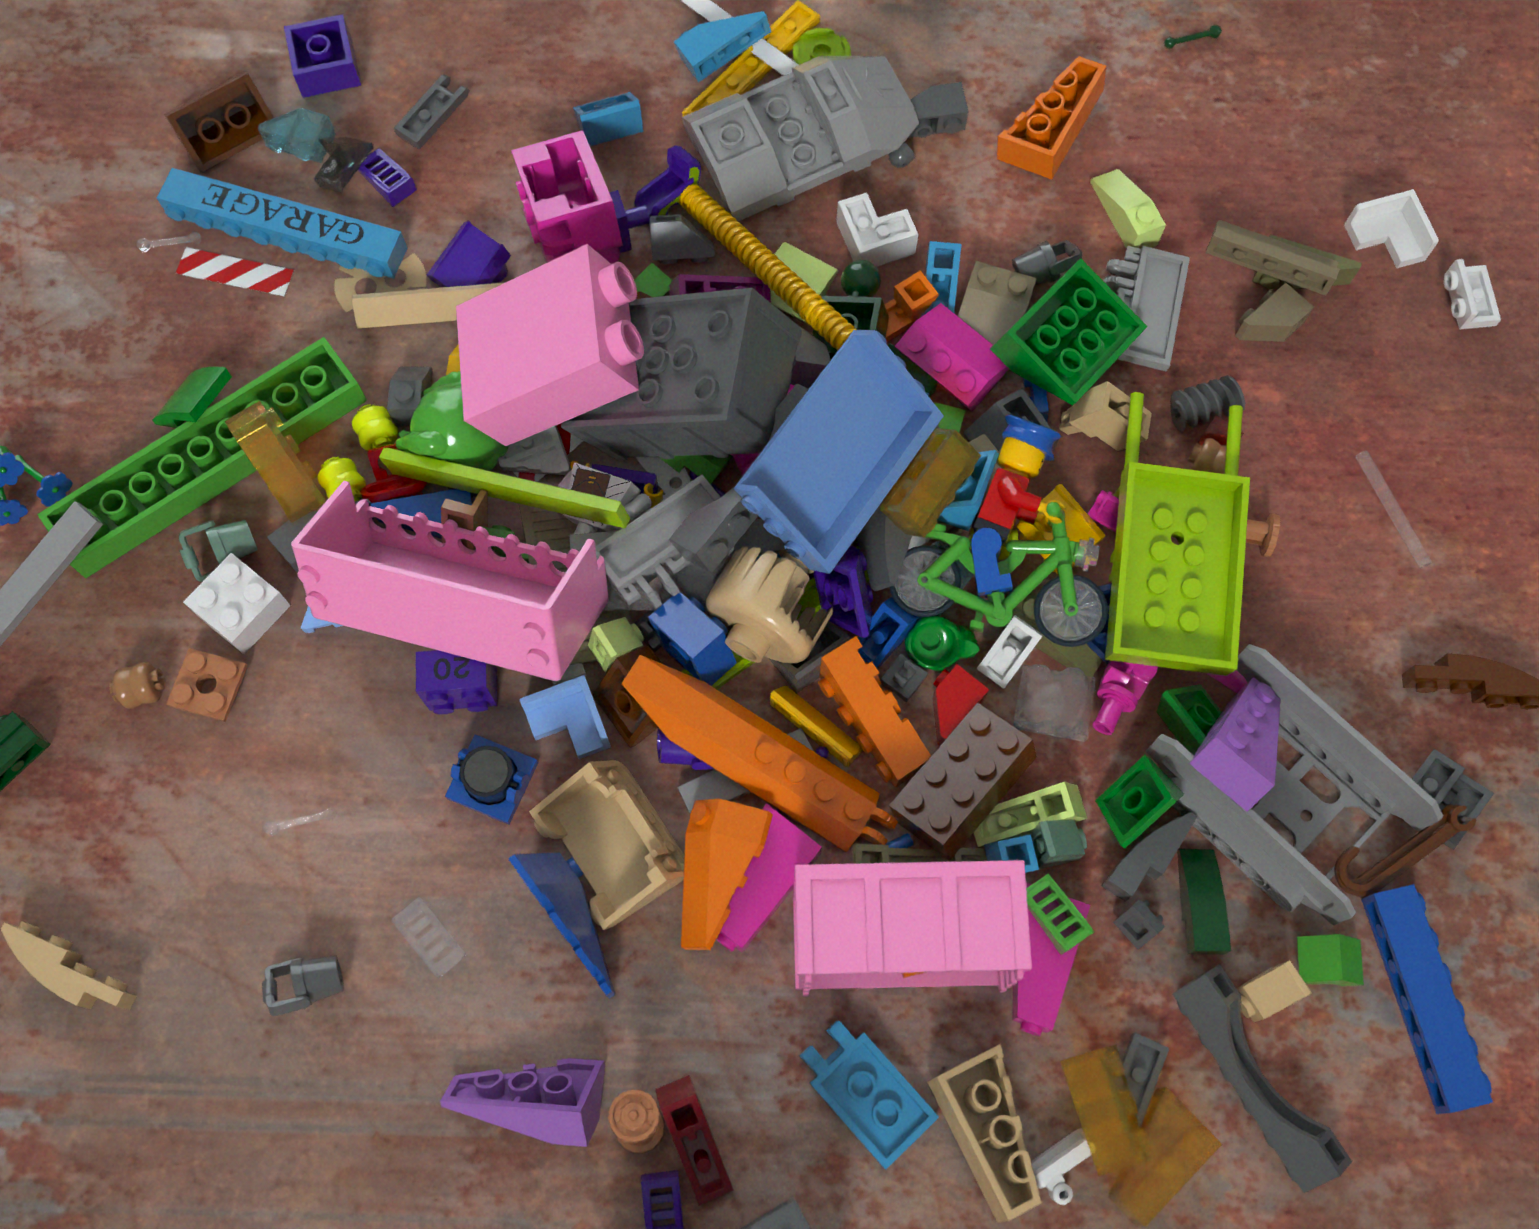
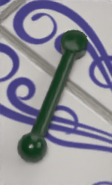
[1164,25,1222,49]

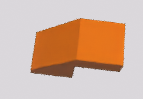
[884,270,939,342]

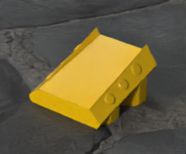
[1016,484,1106,574]

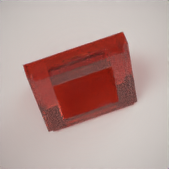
[1198,416,1244,446]

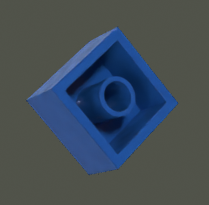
[648,592,737,686]

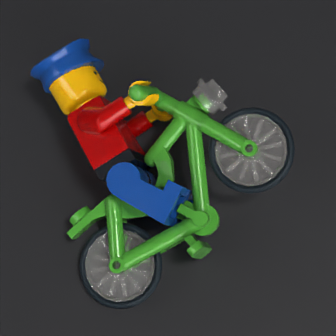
[889,415,1108,647]

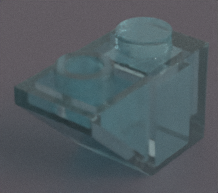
[258,108,336,163]

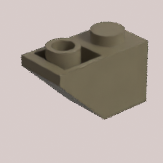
[1235,283,1314,342]

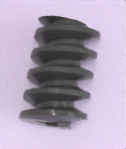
[1170,375,1245,431]

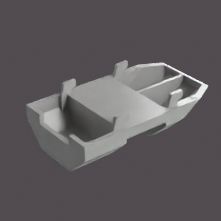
[682,56,919,221]

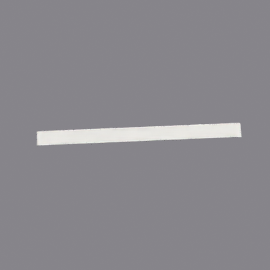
[681,0,798,76]

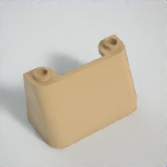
[529,760,685,930]

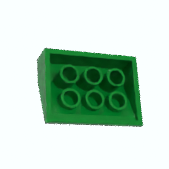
[990,258,1148,405]

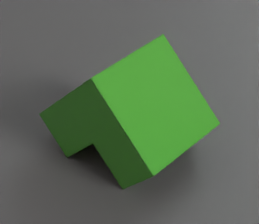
[1297,934,1364,986]

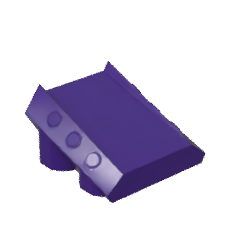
[427,221,511,288]

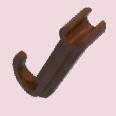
[1334,805,1476,897]

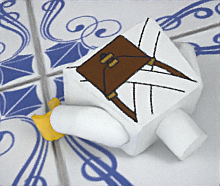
[558,461,663,534]

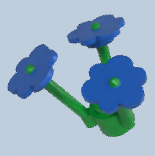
[0,446,73,526]

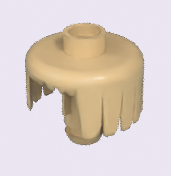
[706,546,833,663]

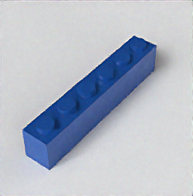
[1361,884,1493,1114]

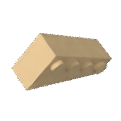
[928,1044,1041,1223]

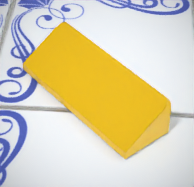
[770,686,862,767]

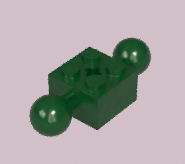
[812,260,889,359]

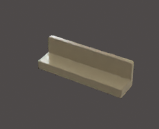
[1205,220,1340,296]

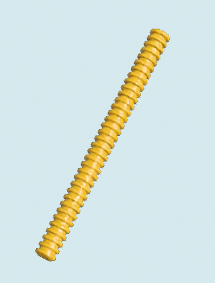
[679,184,857,351]

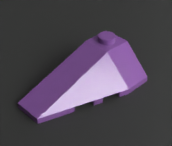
[440,1058,605,1147]

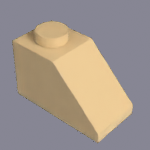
[1236,960,1311,1022]

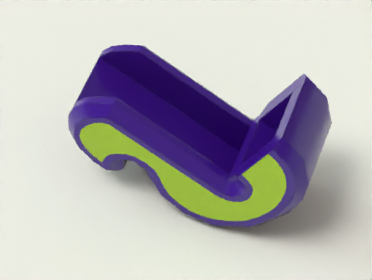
[634,145,701,219]

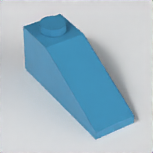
[674,11,771,82]
[921,241,961,317]

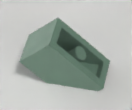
[1031,820,1087,870]

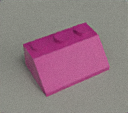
[895,303,1009,412]

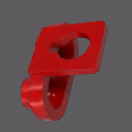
[360,443,427,503]

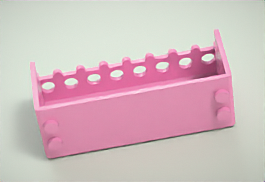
[291,481,609,681]

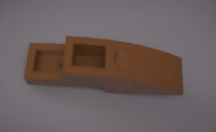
[1402,653,1539,710]

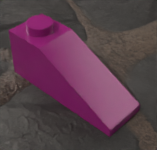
[669,274,771,303]

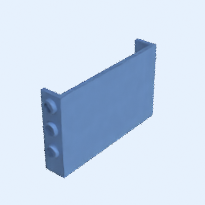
[734,330,944,574]

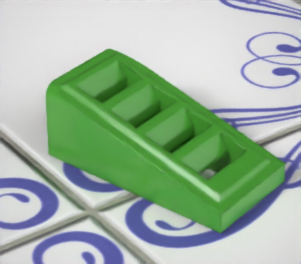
[1026,874,1094,955]

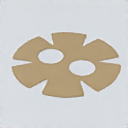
[334,254,427,312]

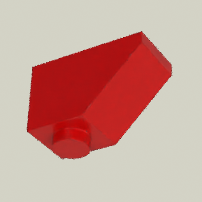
[932,664,989,746]

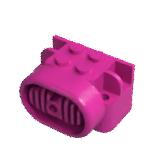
[511,130,622,264]

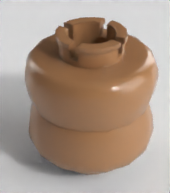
[1187,438,1226,474]
[109,662,166,709]

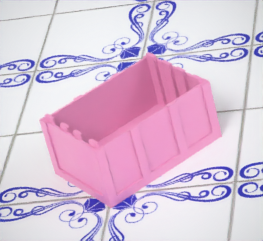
[793,860,1032,996]

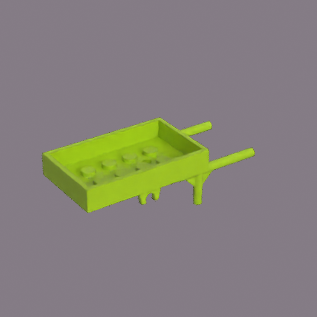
[1105,392,1250,676]

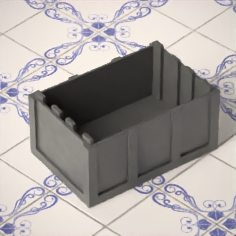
[561,288,802,461]

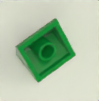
[1156,684,1222,755]
[1095,755,1184,848]

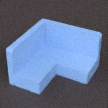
[519,675,611,759]

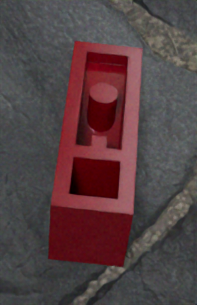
[655,1075,734,1206]

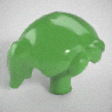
[396,371,509,471]

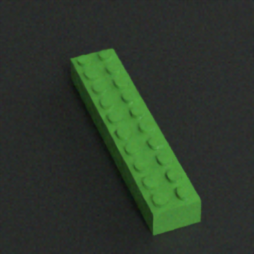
[37,337,367,578]

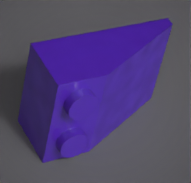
[814,546,873,638]

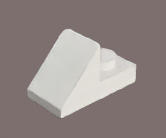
[977,615,1043,689]

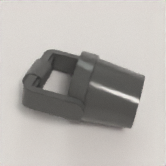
[1012,240,1083,285]
[262,955,344,1016]

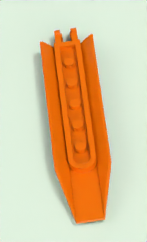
[621,655,898,852]

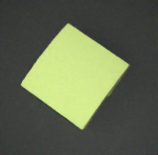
[770,242,838,324]

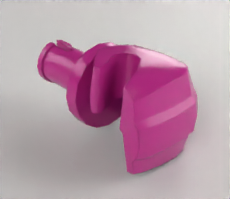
[1092,660,1158,735]

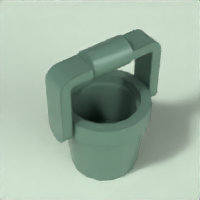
[178,520,258,582]

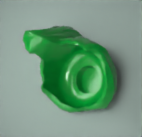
[905,616,980,673]

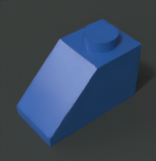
[858,592,921,669]

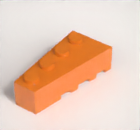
[818,636,931,788]

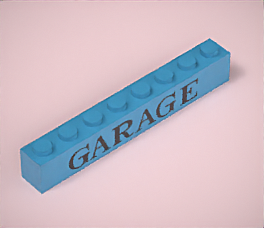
[157,168,408,279]

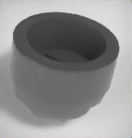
[889,142,915,168]

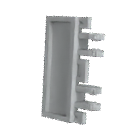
[1103,246,1190,371]
[595,475,735,609]

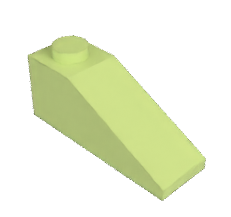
[1090,169,1166,249]
[974,782,1088,847]

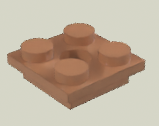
[166,648,248,722]

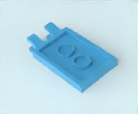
[799,1020,939,1170]

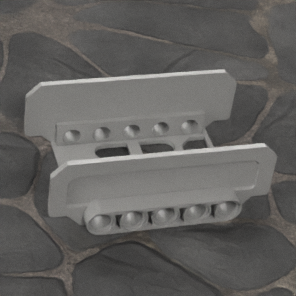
[1146,644,1443,925]

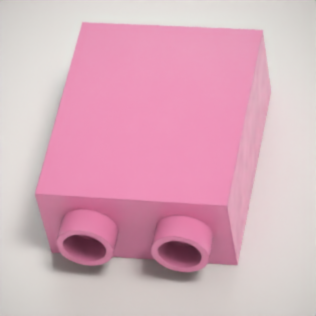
[456,244,644,446]

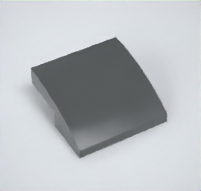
[1412,749,1494,850]

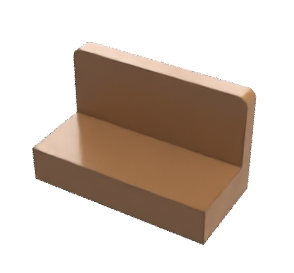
[441,490,488,550]

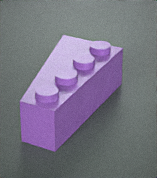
[1189,677,1281,812]

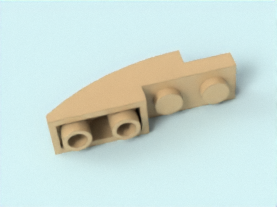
[1,921,137,1010]

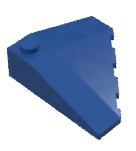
[508,852,615,999]

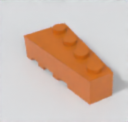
[997,56,1106,180]

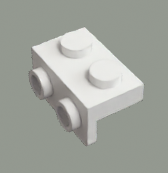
[1444,259,1501,329]

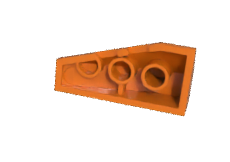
[681,798,773,950]

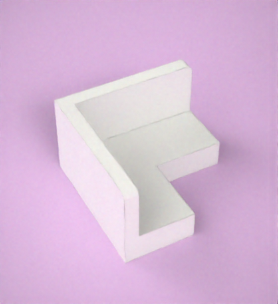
[1344,189,1439,268]
[836,193,918,266]

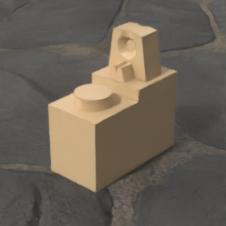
[1059,381,1152,451]

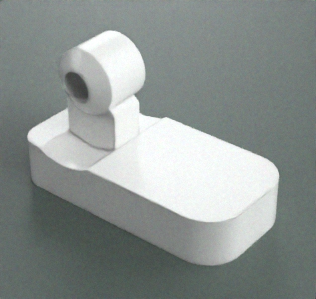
[1031,1128,1099,1205]

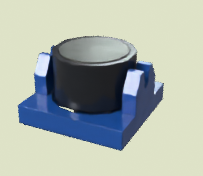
[445,734,539,825]

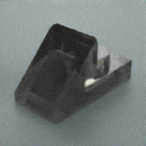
[313,137,374,192]

